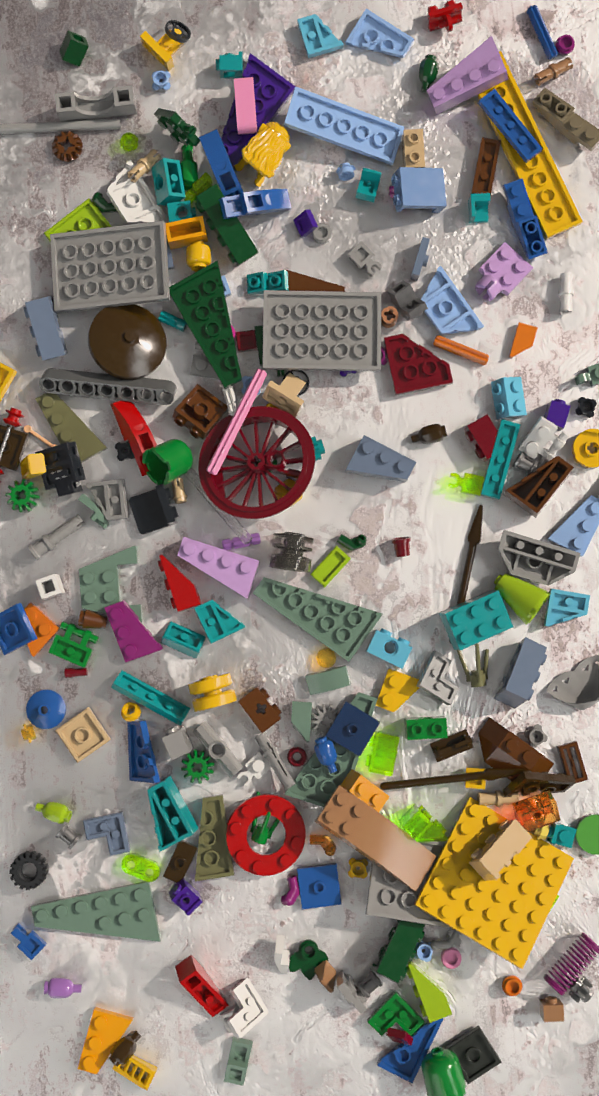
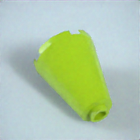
[494,573,551,625]

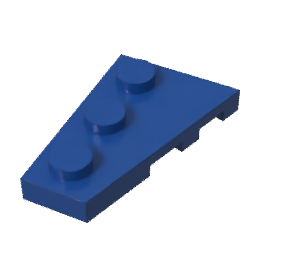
[127,720,160,783]

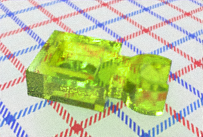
[184,172,213,204]
[448,473,484,496]

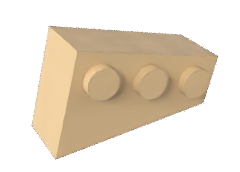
[468,819,532,881]

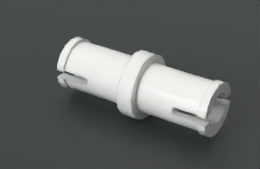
[558,273,574,314]

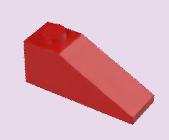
[175,955,229,1017]

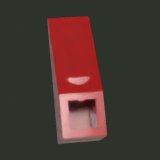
[158,555,202,612]

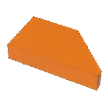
[509,322,538,358]

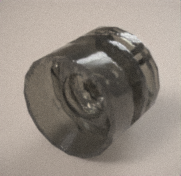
[269,532,314,573]

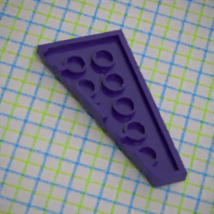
[221,53,295,170]

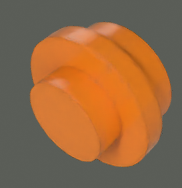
[502,975,522,996]

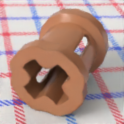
[381,306,399,328]

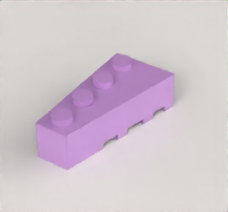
[177,537,260,599]

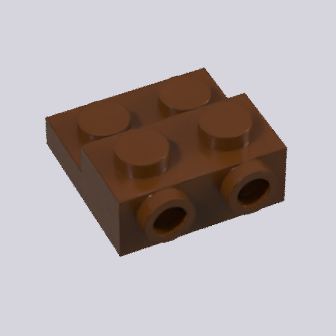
[172,384,228,440]

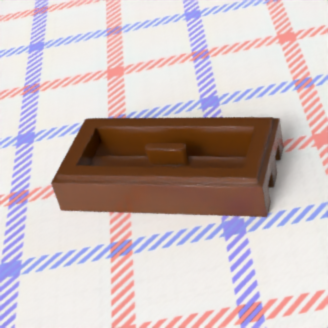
[557,741,588,783]

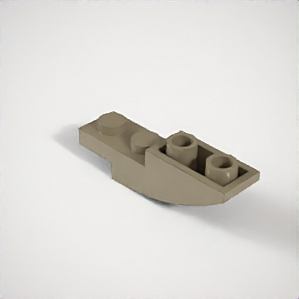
[532,88,599,152]

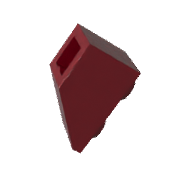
[464,414,497,462]

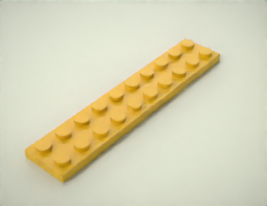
[477,51,583,240]

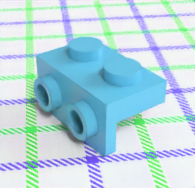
[491,377,527,420]

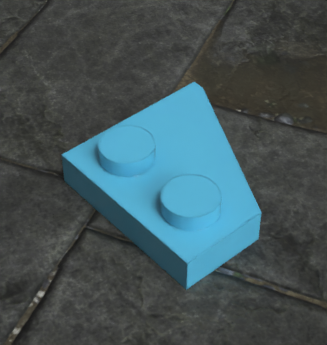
[297,14,344,59]
[544,589,590,626]

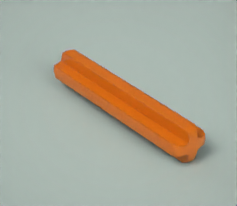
[433,335,489,365]

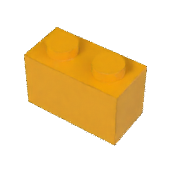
[166,215,208,250]
[340,769,389,812]

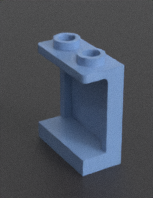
[391,167,447,213]

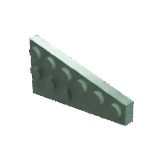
[284,692,378,807]

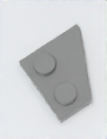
[86,479,128,521]

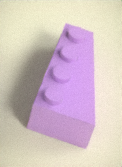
[427,36,508,115]

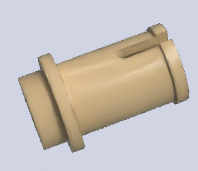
[171,478,188,504]

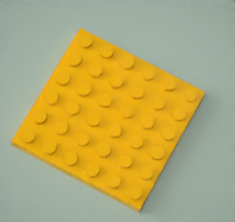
[414,797,574,969]

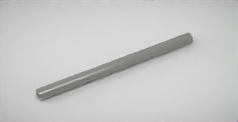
[0,119,121,134]

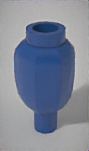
[314,736,337,773]

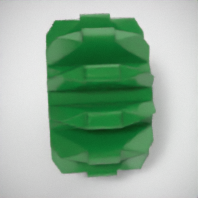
[5,479,40,513]
[181,749,215,784]

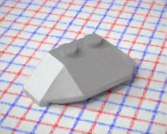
[498,530,581,586]

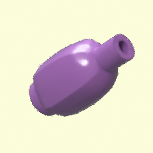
[44,978,82,999]

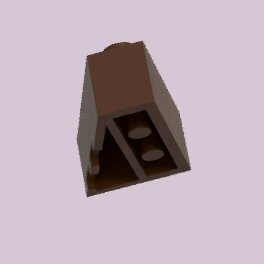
[504,456,574,518]

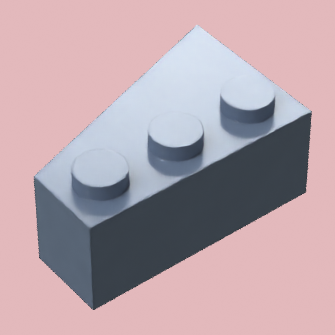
[23,295,67,360]
[345,435,416,482]
[494,637,547,709]

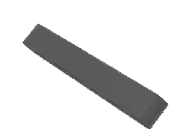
[39,368,177,405]

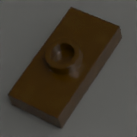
[163,840,198,883]

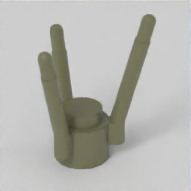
[457,643,489,687]

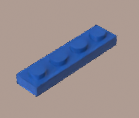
[478,89,543,163]

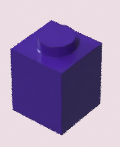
[544,399,571,431]

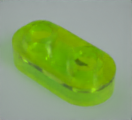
[121,853,161,882]

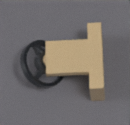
[262,370,309,418]

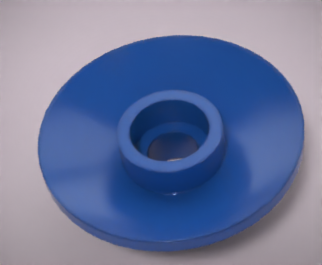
[26,690,66,729]

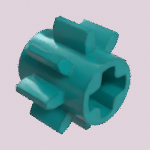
[311,436,325,461]

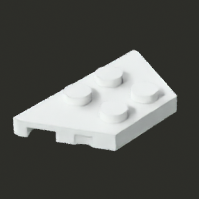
[106,160,169,225]

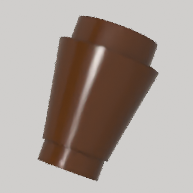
[77,609,108,629]

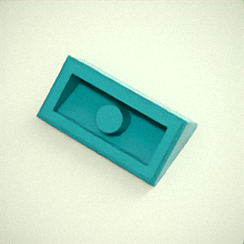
[161,621,206,658]

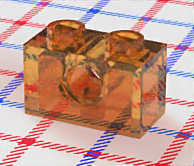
[512,790,561,832]

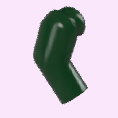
[92,192,117,213]
[337,534,367,551]

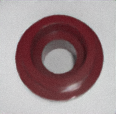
[287,747,307,767]

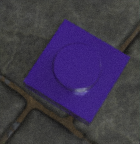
[293,209,318,237]

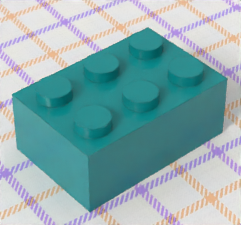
[439,590,513,651]

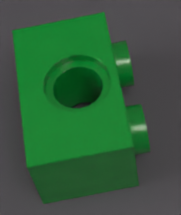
[404,716,448,740]

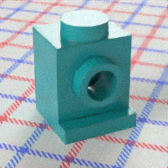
[216,51,244,79]

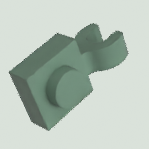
[574,364,599,387]

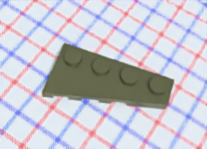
[36,393,108,463]
[195,794,235,881]

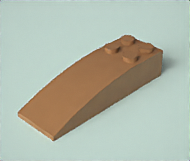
[314,785,437,892]

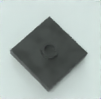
[445,1025,502,1084]

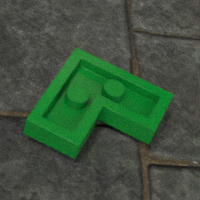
[367,991,424,1036]

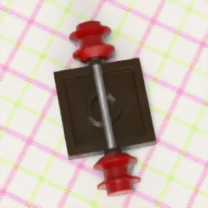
[0,408,29,483]

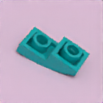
[247,270,289,295]

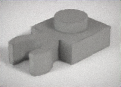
[347,241,382,277]

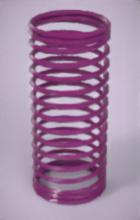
[543,932,599,996]

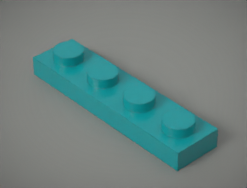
[480,419,521,500]
[111,670,191,726]

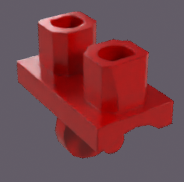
[428,0,463,32]

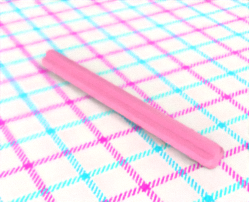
[207,368,267,475]

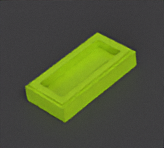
[310,546,351,588]

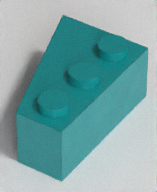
[147,775,199,852]

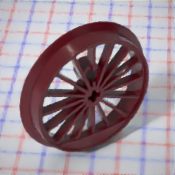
[198,406,315,519]

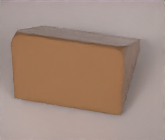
[314,960,336,993]

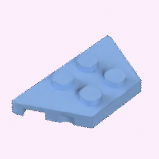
[421,266,484,335]

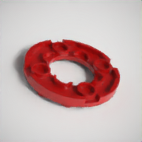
[226,794,306,876]

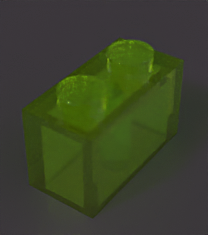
[365,730,400,776]

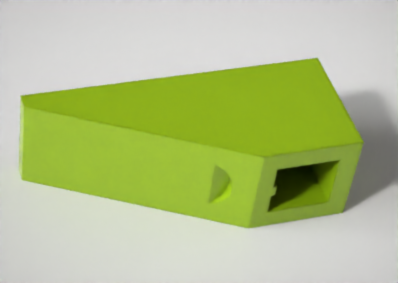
[405,961,452,1023]

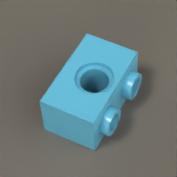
[365,628,413,669]

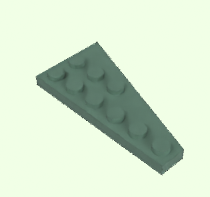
[253,577,383,662]
[31,880,161,942]

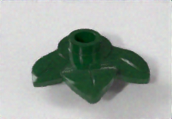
[289,939,328,980]

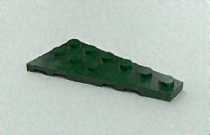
[169,260,242,390]

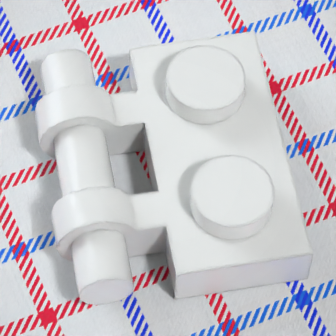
[518,416,569,465]

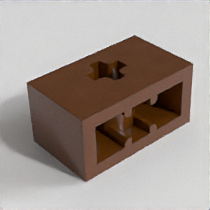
[238,686,282,733]

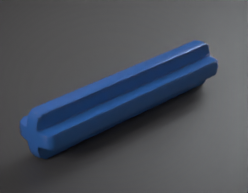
[527,5,558,60]

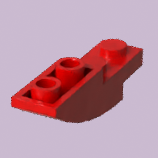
[111,401,157,476]

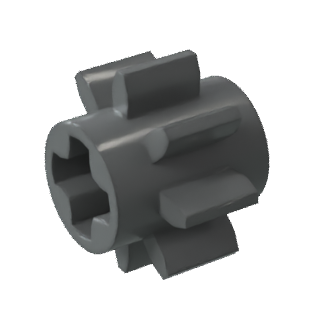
[569,976,594,1003]

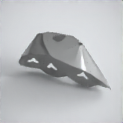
[547,655,599,711]

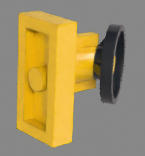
[140,20,191,71]

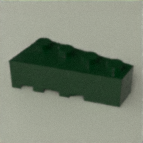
[195,184,259,266]
[370,920,426,983]

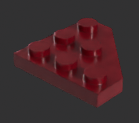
[383,334,453,396]

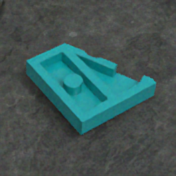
[194,600,245,644]

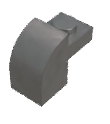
[387,281,428,321]

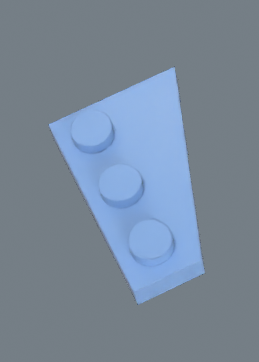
[345,8,414,58]
[547,495,599,557]

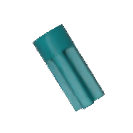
[158,311,187,332]

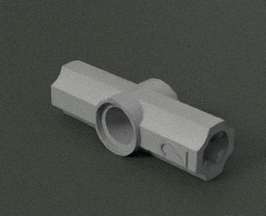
[192,720,243,778]

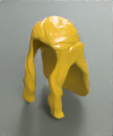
[234,122,291,187]

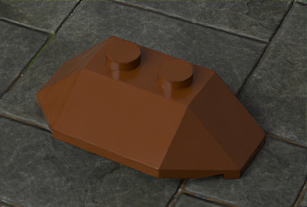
[478,717,554,782]

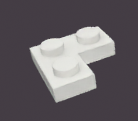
[226,978,269,1039]

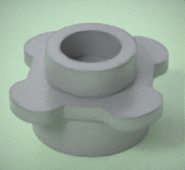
[524,724,548,748]

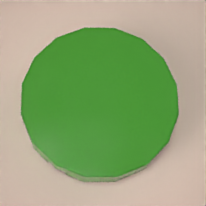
[575,814,599,855]

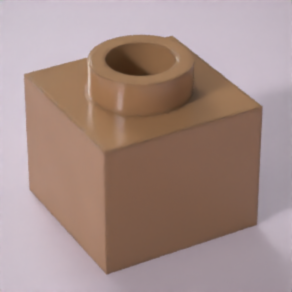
[539,996,564,1022]

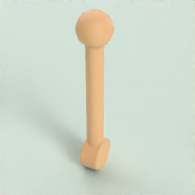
[24,425,57,447]

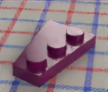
[104,600,163,663]

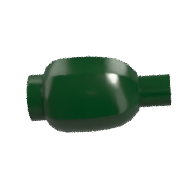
[419,54,439,93]

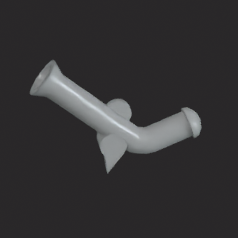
[430,929,462,950]

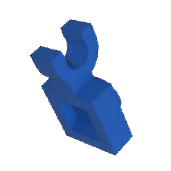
[11,923,47,960]

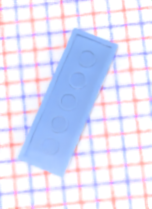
[283,86,404,165]

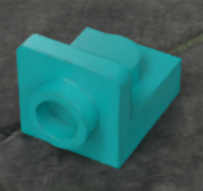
[547,821,577,848]

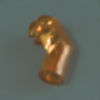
[310,835,336,856]

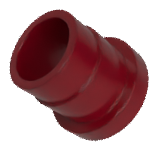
[391,537,411,557]

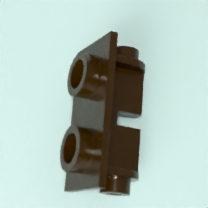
[430,729,474,762]

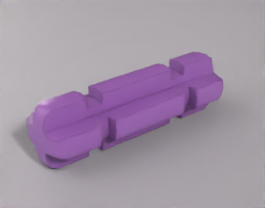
[222,533,261,550]

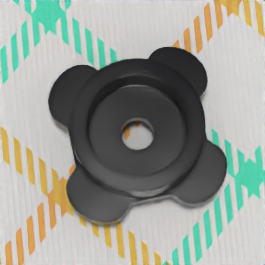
[575,397,597,418]
[115,441,135,461]

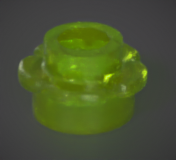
[120,132,139,152]

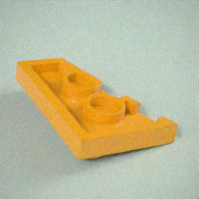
[77,1007,133,1075]

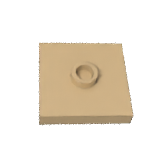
[55,707,111,763]

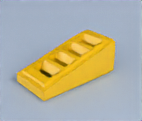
[20,453,46,481]
[112,1055,157,1090]

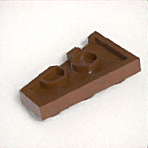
[286,270,345,292]

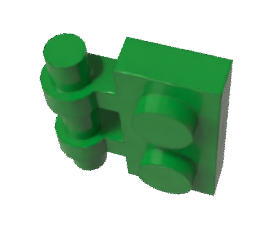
[48,622,99,668]

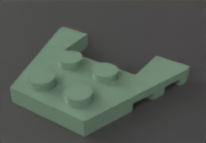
[79,546,143,622]

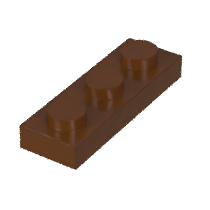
[471,137,501,196]

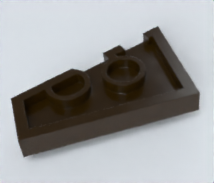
[503,770,576,797]

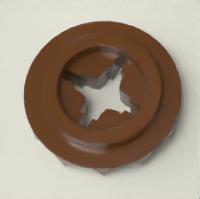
[52,130,83,162]

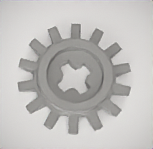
[311,704,339,736]

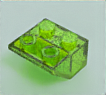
[399,804,448,842]

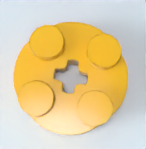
[572,429,599,468]

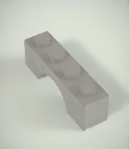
[55,85,137,122]

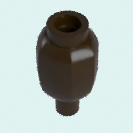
[411,424,447,444]
[109,1031,141,1067]

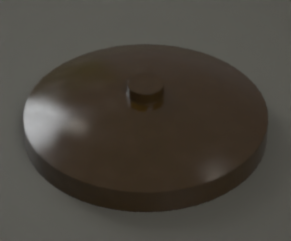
[88,304,167,380]

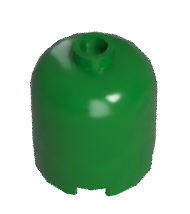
[142,439,193,485]
[421,1047,466,1096]

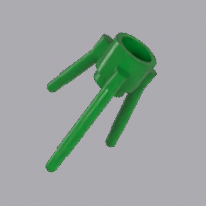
[250,791,280,844]

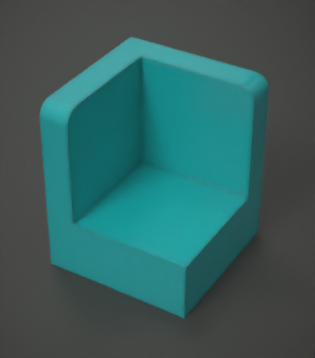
[468,193,491,223]

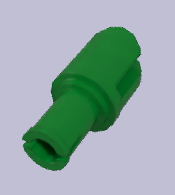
[180,145,198,191]

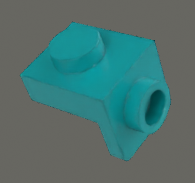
[356,168,382,202]

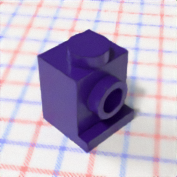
[169,878,203,916]

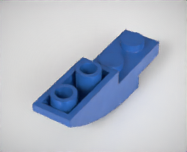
[199,129,244,197]
[503,178,548,260]
[219,189,291,219]

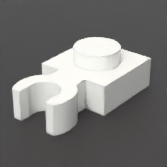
[237,751,271,787]

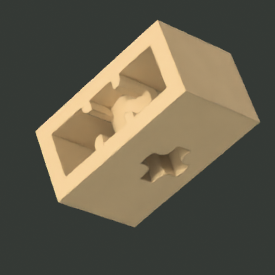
[401,129,425,168]

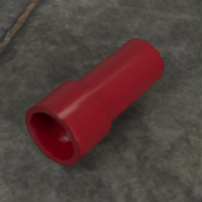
[65,668,88,678]

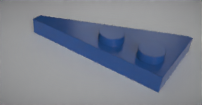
[377,1018,443,1084]

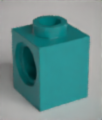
[167,200,197,222]

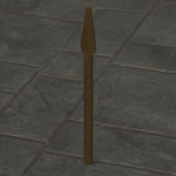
[449,505,483,644]
[380,768,525,790]

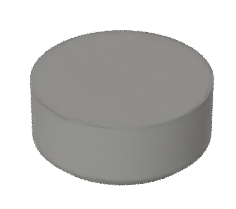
[312,223,332,244]

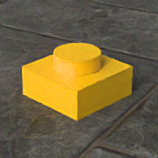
[465,767,486,789]

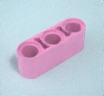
[234,77,257,135]

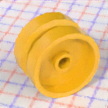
[188,673,237,712]

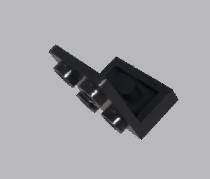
[129,484,179,535]

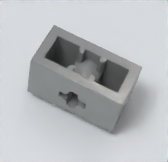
[162,725,194,760]

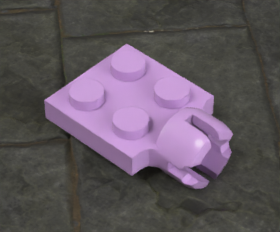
[475,242,533,301]

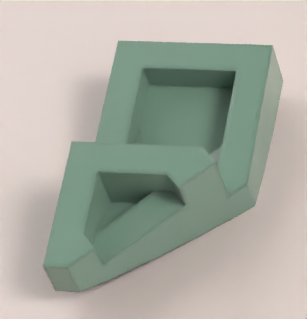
[78,494,109,529]
[291,701,312,742]

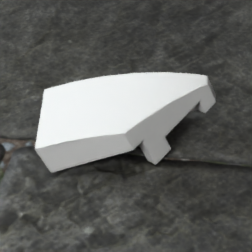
[274,935,291,974]

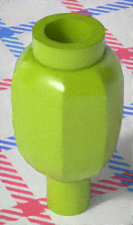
[35,802,72,824]

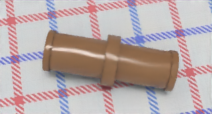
[534,57,573,86]

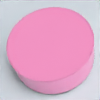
[441,947,461,969]

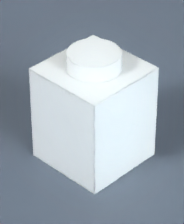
[36,574,65,600]

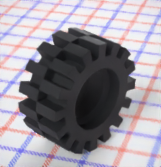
[9,851,49,890]

